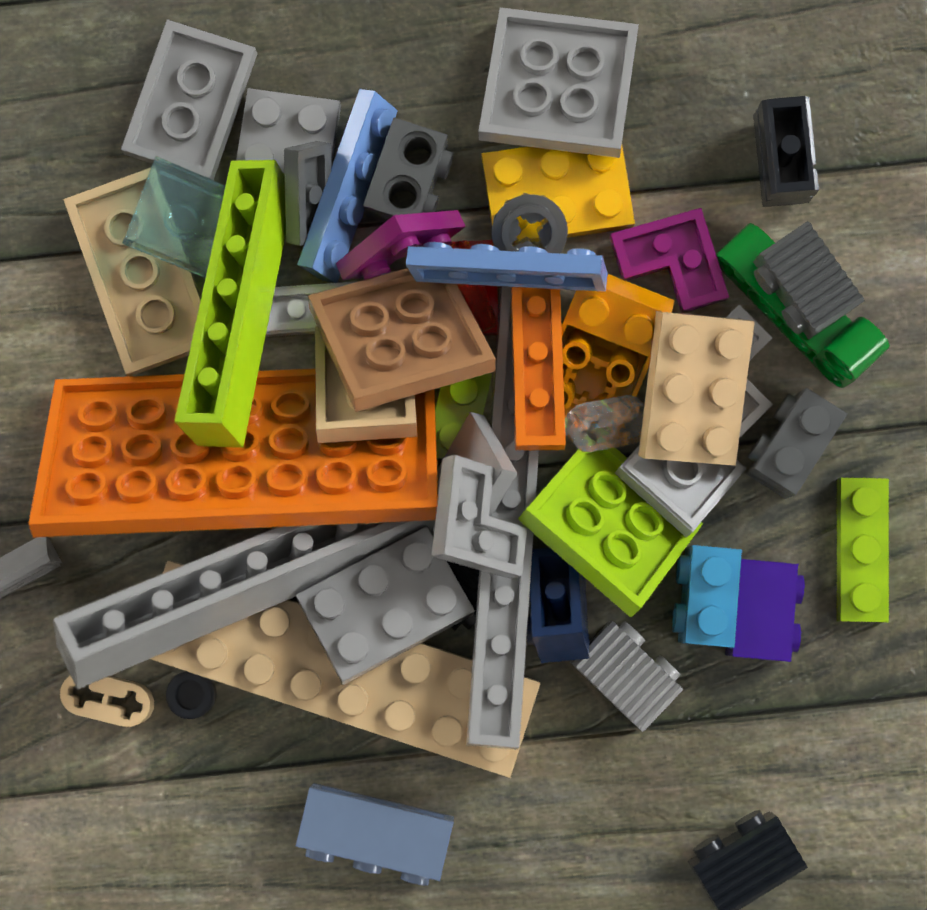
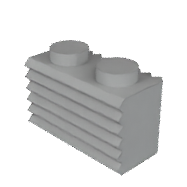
[570,621,683,732]

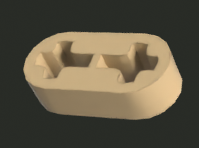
[60,675,154,727]

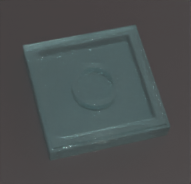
[122,156,225,278]

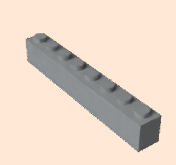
[53,520,435,689]

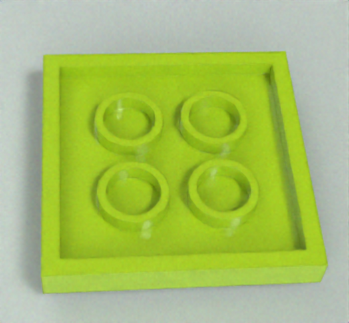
[518,431,703,618]

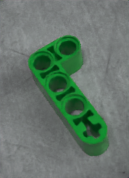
[716,223,890,388]

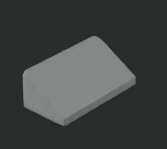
[0,537,62,599]

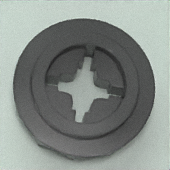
[491,192,568,253]

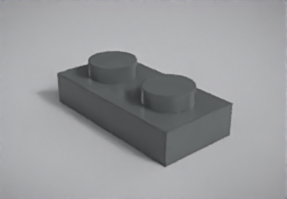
[284,141,331,246]

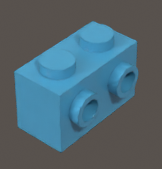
[672,545,742,648]

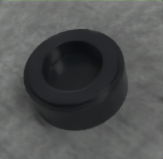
[166,671,217,719]

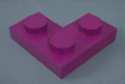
[609,208,729,313]
[335,210,466,280]

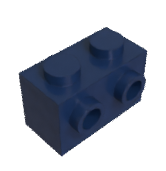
[526,547,590,663]

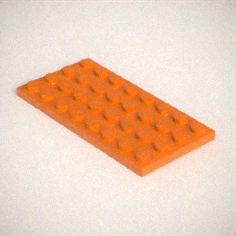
[29,368,438,537]

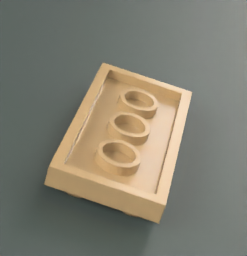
[63,167,201,376]

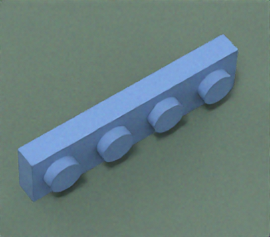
[297,89,398,283]
[406,242,608,292]

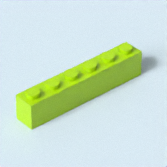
[174,160,286,448]

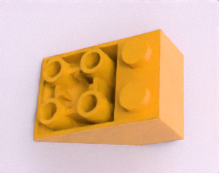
[562,274,675,442]

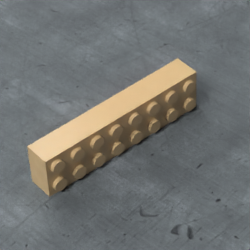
[150,560,540,778]

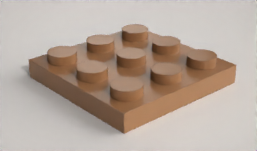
[308,268,496,412]

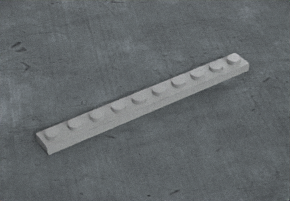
[466,286,539,750]

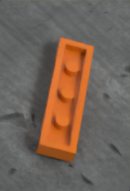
[511,287,566,451]

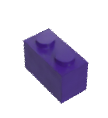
[725,559,805,662]

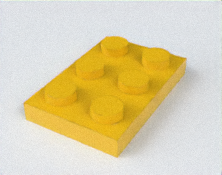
[482,146,635,243]

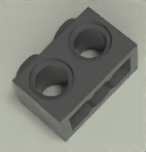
[363,117,454,223]

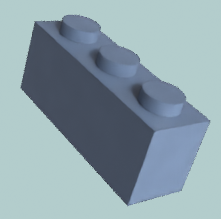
[296,783,454,885]

